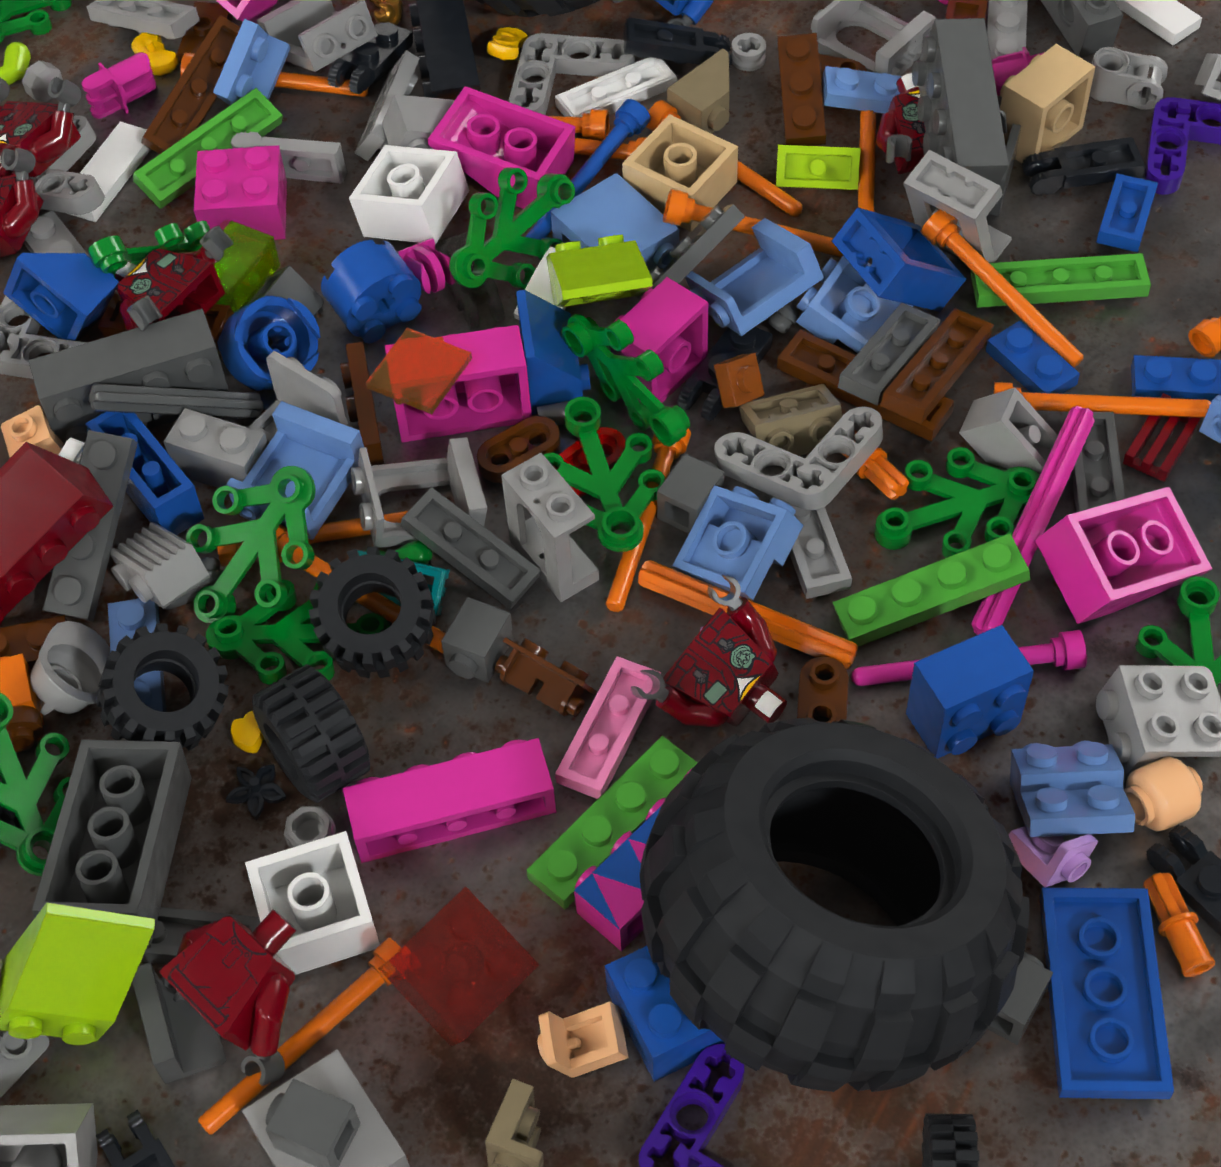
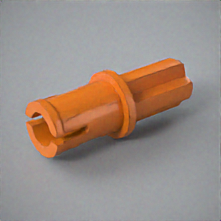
[841,430,909,500]
[1143,872,1216,977]

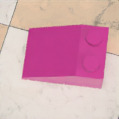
[428,86,575,209]
[1035,487,1213,624]

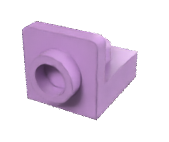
[1008,826,1098,888]

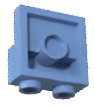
[796,255,913,354]
[672,485,804,600]
[1010,741,1135,837]

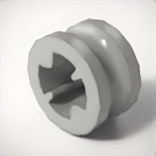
[731,33,766,71]

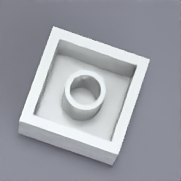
[349,145,470,245]
[245,831,380,975]

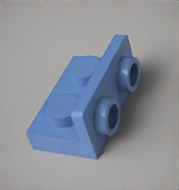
[213,19,291,105]

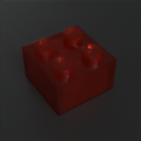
[378,886,539,1047]

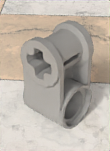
[1089,47,1168,110]

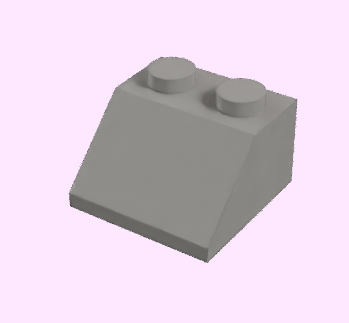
[0,1103,98,1167]

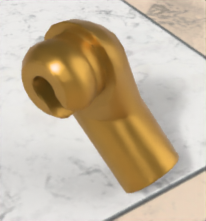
[369,0,403,25]

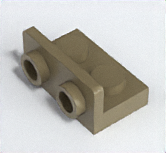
[739,384,842,456]
[485,1079,544,1167]

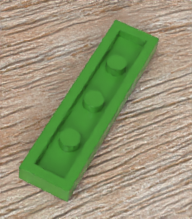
[133,88,283,209]
[971,253,1151,308]
[833,534,1030,647]
[526,736,698,910]

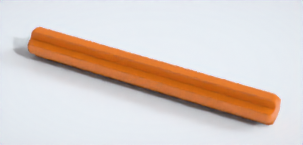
[638,560,858,669]

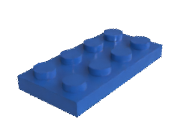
[1039,888,1174,1099]

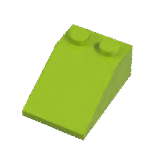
[546,235,653,308]
[0,903,155,1045]

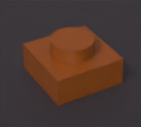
[714,353,765,408]

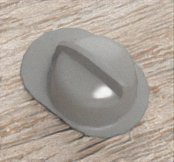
[30,621,110,715]

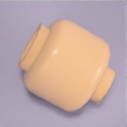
[1124,756,1203,831]

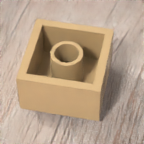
[1000,44,1096,163]
[622,114,738,232]

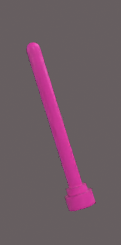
[851,630,1087,686]

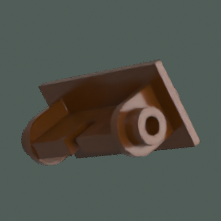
[495,637,598,717]

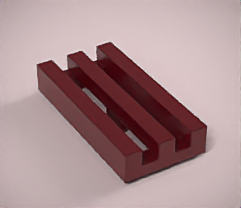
[1123,393,1203,482]

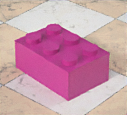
[385,325,532,443]

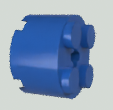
[321,239,422,344]
[217,296,321,391]

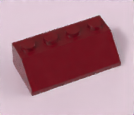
[0,442,113,624]

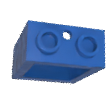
[832,207,966,312]

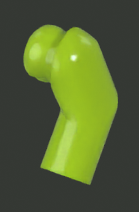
[0,42,31,85]

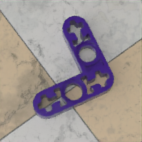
[1144,97,1221,195]
[639,1044,744,1167]

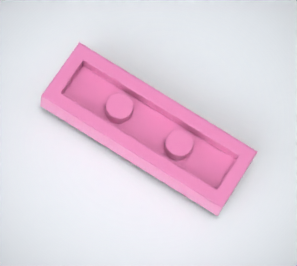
[555,656,661,799]

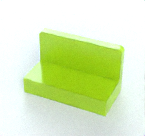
[776,145,861,190]

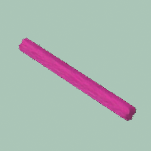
[972,406,1095,635]

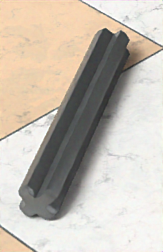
[89,384,263,419]

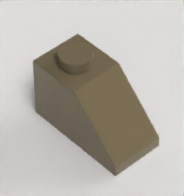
[667,49,730,134]

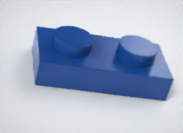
[1096,173,1158,253]
[986,320,1080,394]
[1131,355,1221,402]

